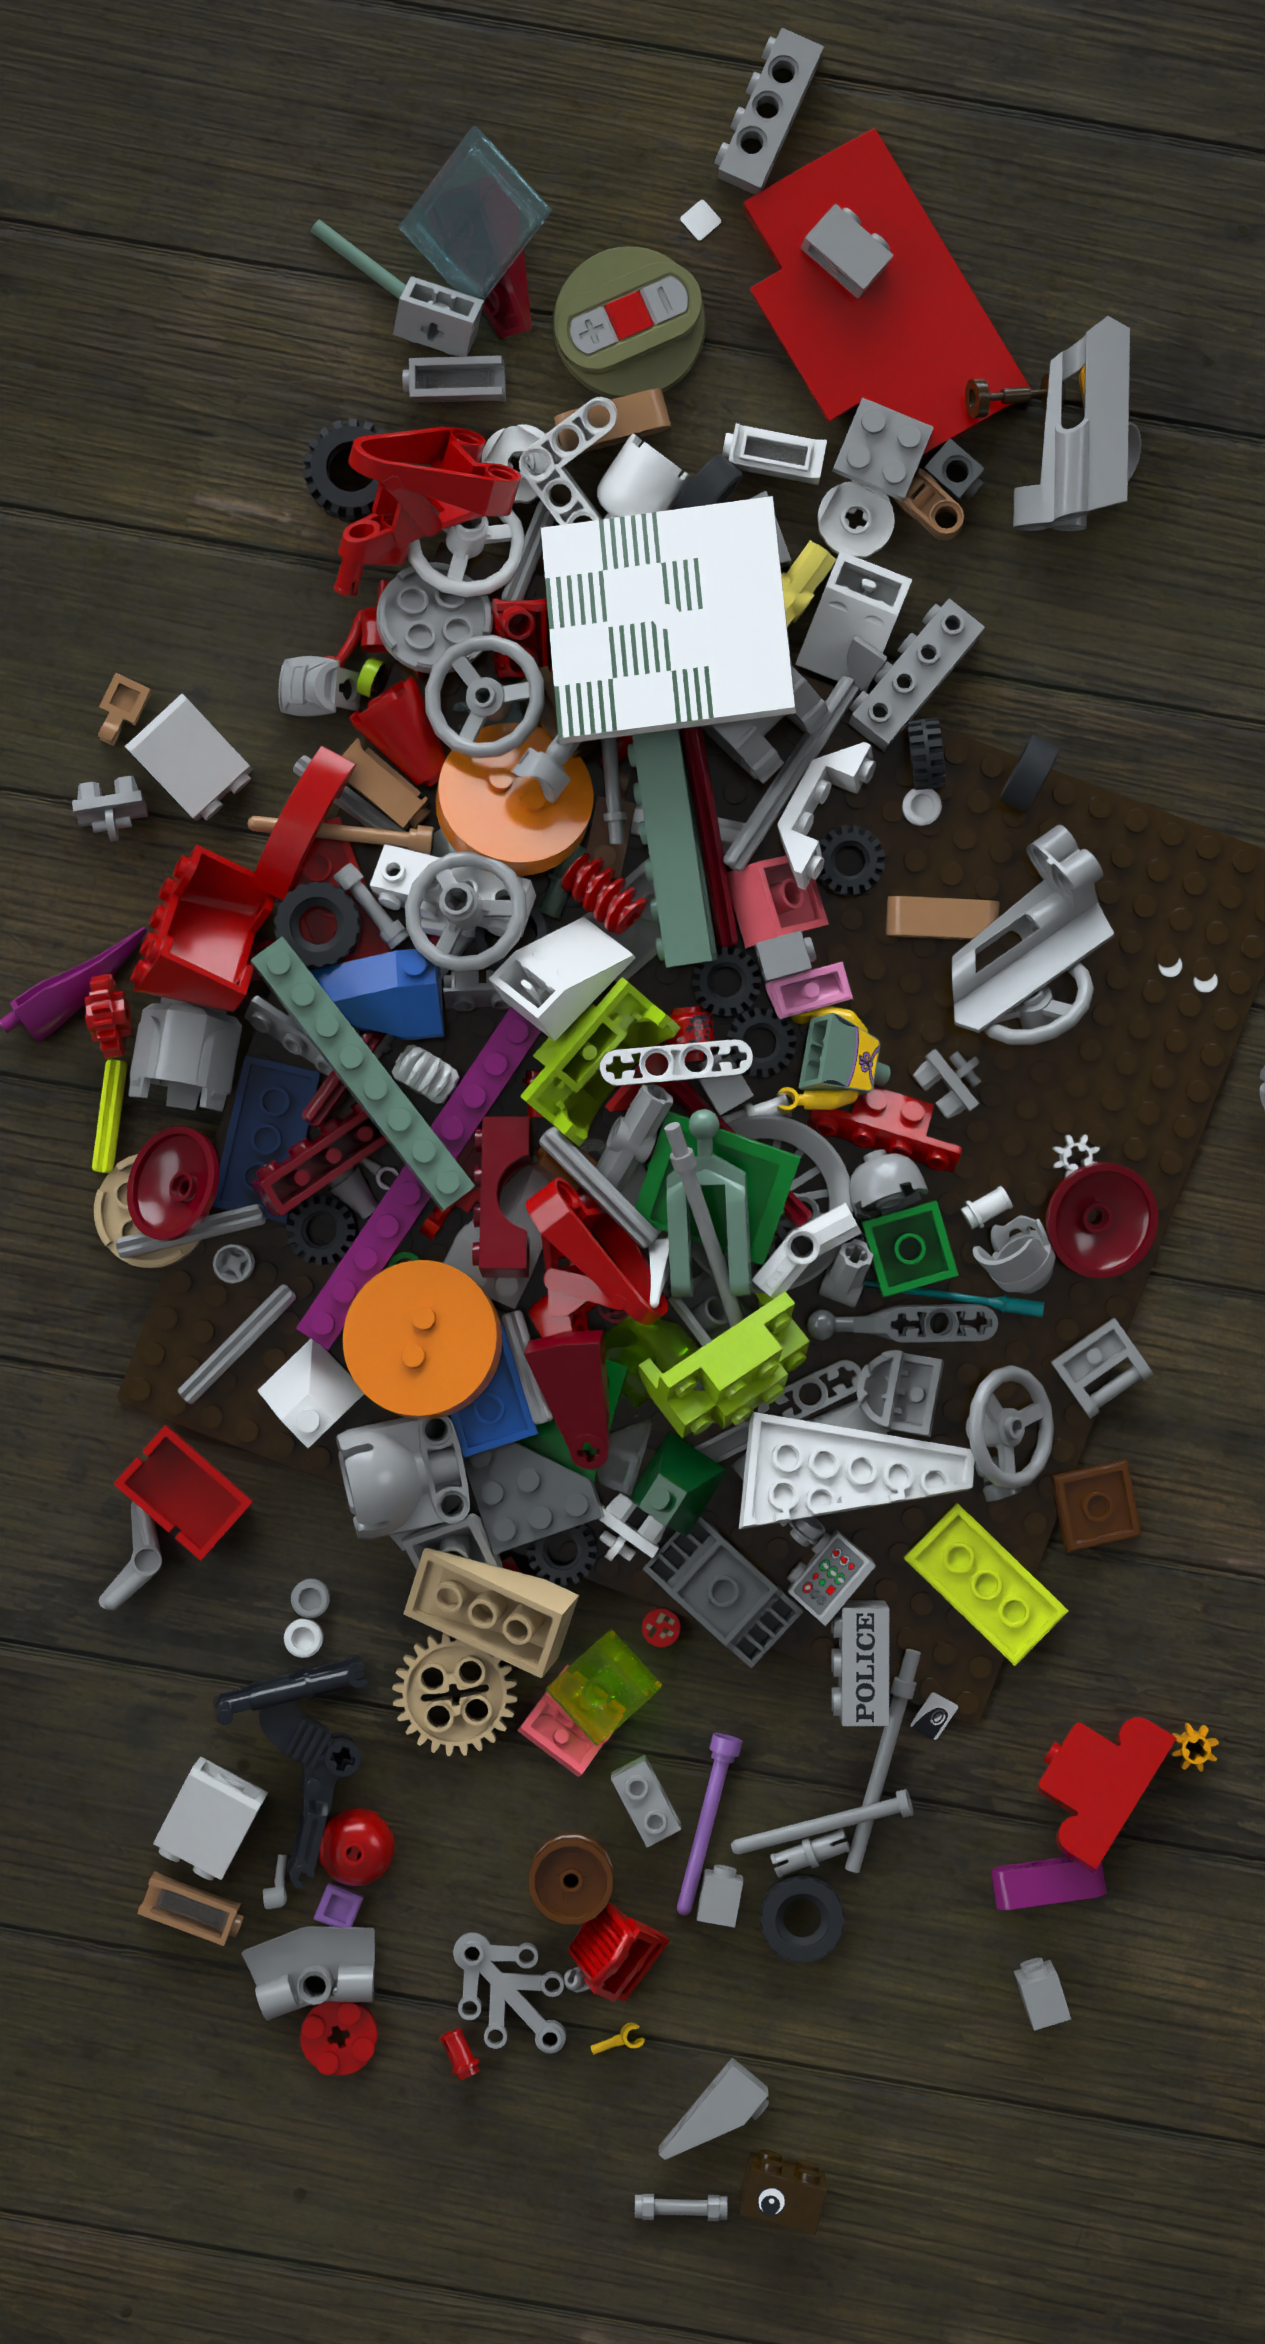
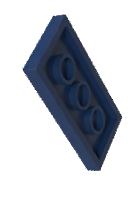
[212,1055,321,1223]

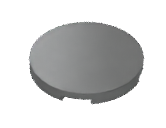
[376,562,493,674]

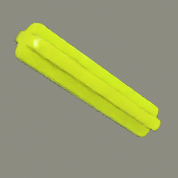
[92,1059,127,1173]

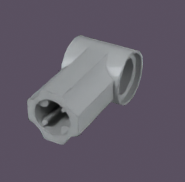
[818,1239,874,1308]

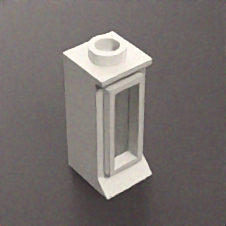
[722,423,827,485]

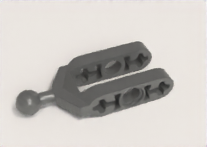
[807,1303,998,1343]

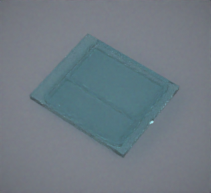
[399,126,553,300]

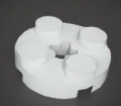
[481,424,548,504]
[817,480,895,559]

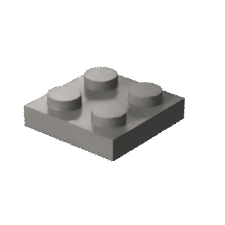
[832,397,934,501]

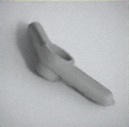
[99,1501,162,1611]

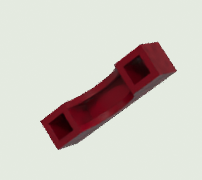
[472,1117,533,1278]

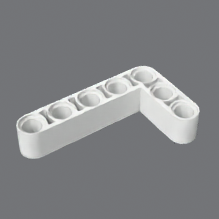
[519,397,618,525]

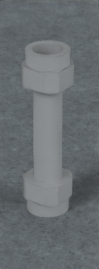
[333,863,409,950]
[635,2194,727,2221]

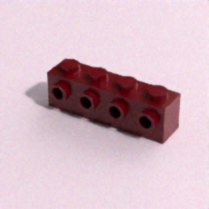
[250,1101,388,1216]

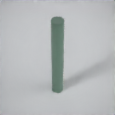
[310,219,406,299]

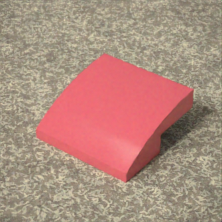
[517,1665,628,1777]

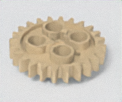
[392,1633,518,1756]

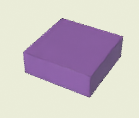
[314,1881,364,1927]

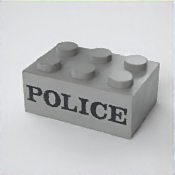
[831,1600,889,1726]

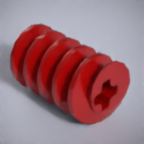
[561,853,648,934]

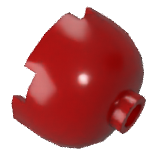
[319,1807,396,1886]

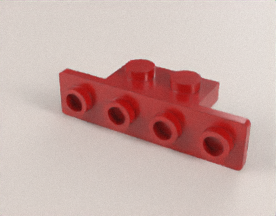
[807,1086,962,1172]

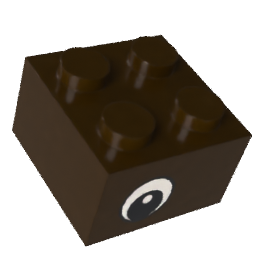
[738,2149,827,2235]

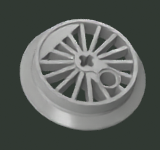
[691,1115,853,1293]

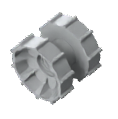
[702,665,832,784]

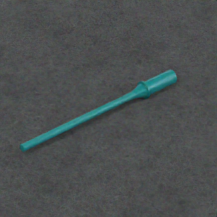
[863,1280,1044,1317]

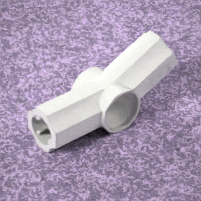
[752,1202,862,1299]

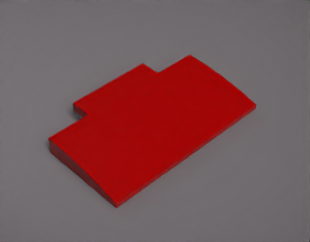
[743,128,1031,460]

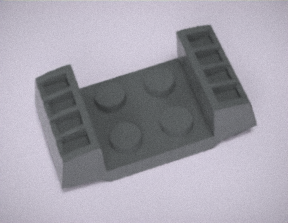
[643,1515,804,1668]

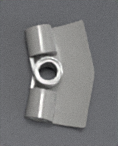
[242,1926,375,2021]

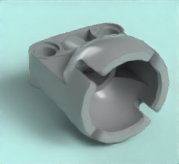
[336,1416,470,1540]

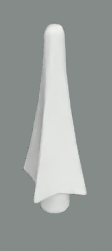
[648,1231,670,1308]

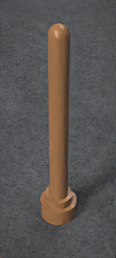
[247,816,434,856]

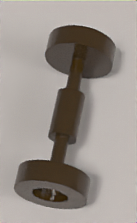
[965,373,1066,418]

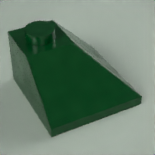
[628,1431,728,1536]

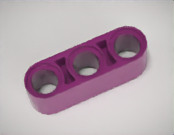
[991,1857,1107,1910]

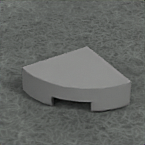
[847,635,887,691]

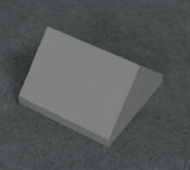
[668,1271,753,1346]
[402,1513,503,1570]

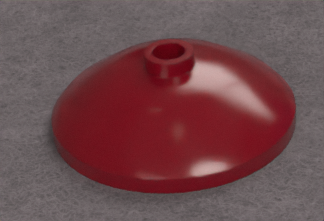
[127,1126,219,1241]
[1046,1162,1158,1278]

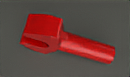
[419,1200,458,1240]

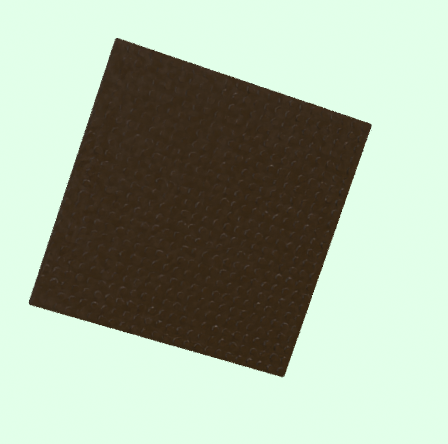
[118,541,1265,1725]

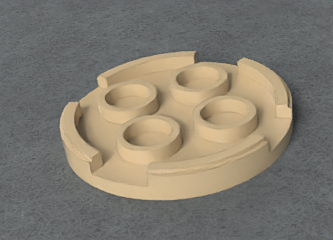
[94,1154,209,1268]

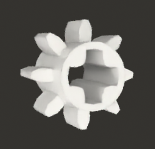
[1053,1135,1100,1178]

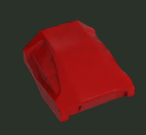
[491,599,553,678]

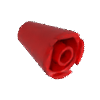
[349,675,446,788]

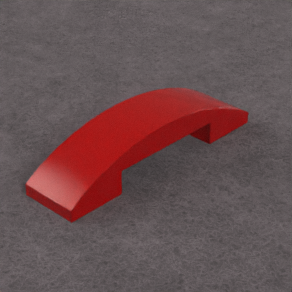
[251,746,357,901]

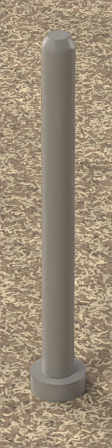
[731,1789,913,1854]

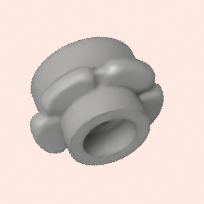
[789,1517,825,1547]

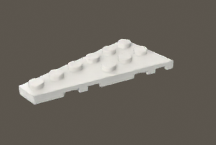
[739,1412,975,1529]

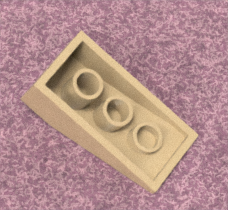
[404,1548,579,1678]

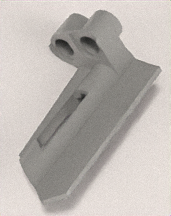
[1013,316,1130,531]
[952,825,1115,1033]

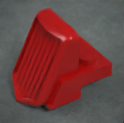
[568,1902,671,2002]

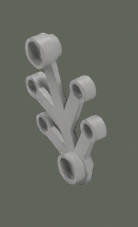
[453,1932,566,2054]

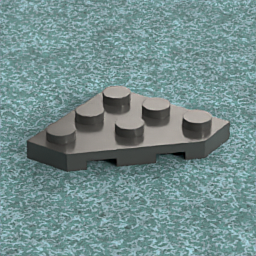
[460,1442,605,1555]

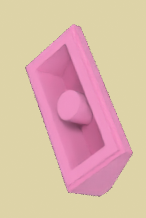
[765,962,853,1019]

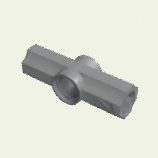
[596,1083,673,1193]

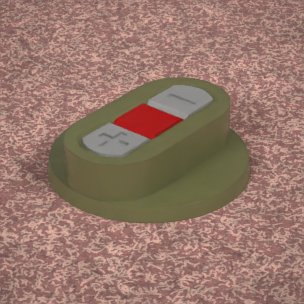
[553,246,706,399]

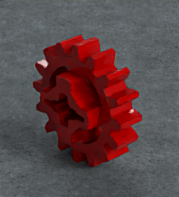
[84,974,132,1059]

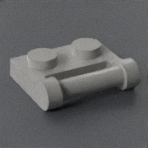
[1050,1318,1154,1419]

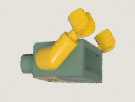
[777,1006,890,1114]

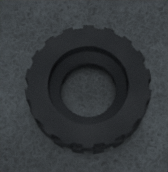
[274,882,362,969]
[760,1873,845,1963]

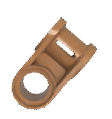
[893,468,964,541]

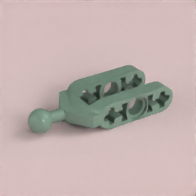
[666,1109,752,1297]

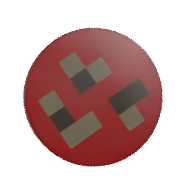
[642,1607,680,1647]

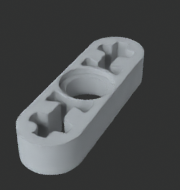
[758,1360,861,1420]

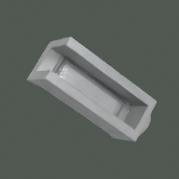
[402,356,506,404]

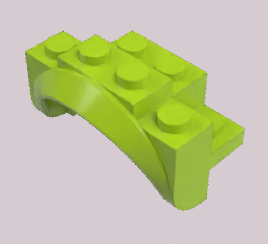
[520,977,681,1147]
[638,1291,810,1438]

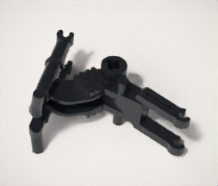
[213,1655,368,1889]

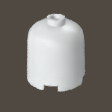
[597,433,693,519]

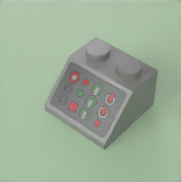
[787,1529,876,1626]

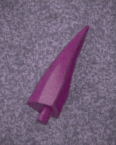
[0,926,147,1043]

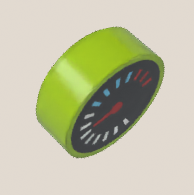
[356,657,386,698]

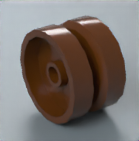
[529,1832,613,1925]

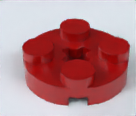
[300,2001,378,2076]

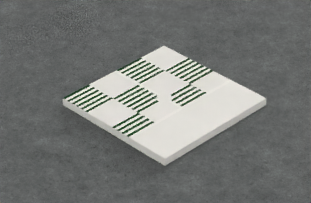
[541,496,796,744]

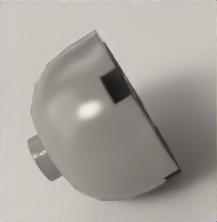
[849,1149,928,1219]

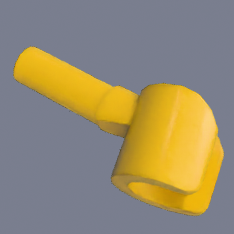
[591,2022,645,2055]

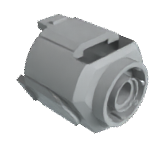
[129,997,242,1112]

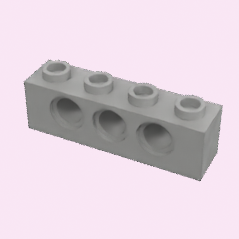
[714,28,824,195]

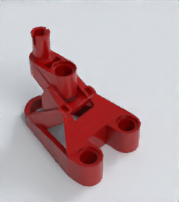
[334,427,521,596]
[526,1177,668,1338]

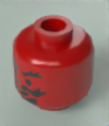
[665,1006,715,1062]

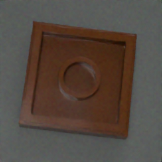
[1051,1459,1142,1552]

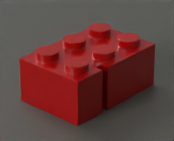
[113,1425,254,1561]

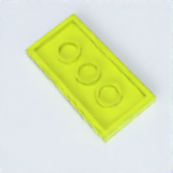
[903,1503,1068,1666]

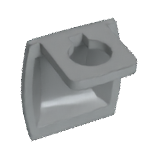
[279,656,361,717]

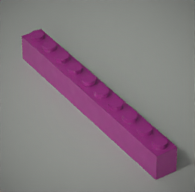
[296,1007,543,1350]

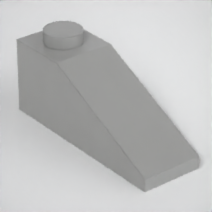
[659,2058,769,2160]

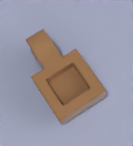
[98,673,152,746]

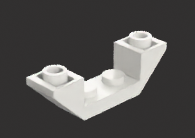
[777,742,876,890]

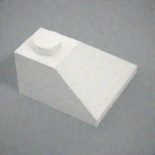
[257,1339,364,1448]

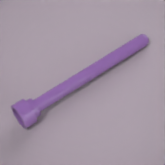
[677,1733,743,1915]

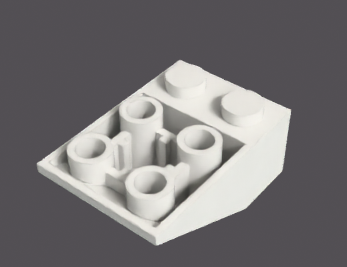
[795,551,912,693]
[489,917,636,1041]

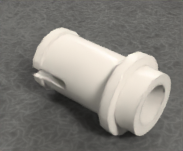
[961,1186,1013,1229]

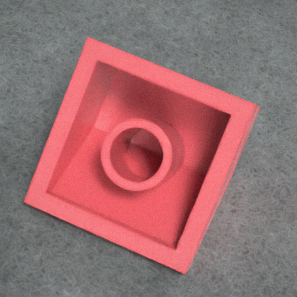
[727,855,829,948]

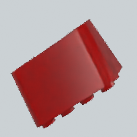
[130,844,276,1012]

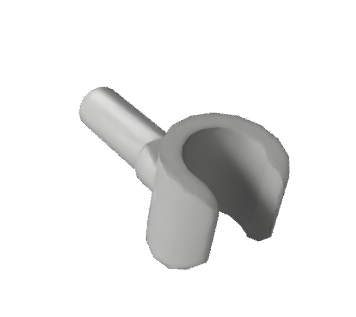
[263,1854,288,1909]

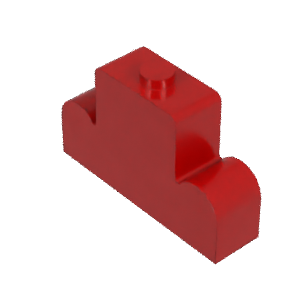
[1036,1717,1177,1873]

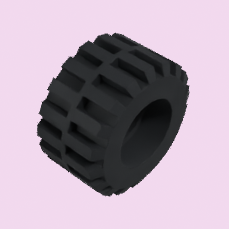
[303,419,401,523]

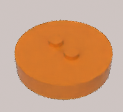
[436,723,594,876]
[343,1260,502,1419]

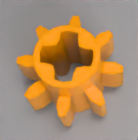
[1170,1723,1219,1772]

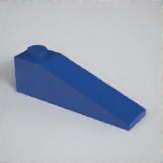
[288,949,444,1040]

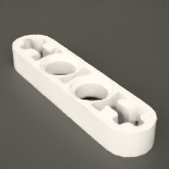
[600,1040,753,1086]

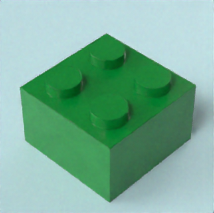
[860,1200,959,1297]

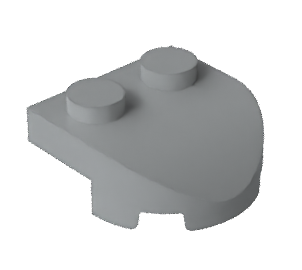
[857,1350,944,1437]

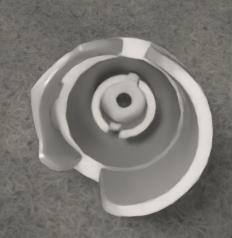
[973,1215,1056,1294]

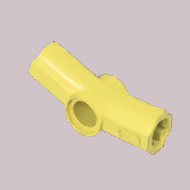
[781,540,837,628]

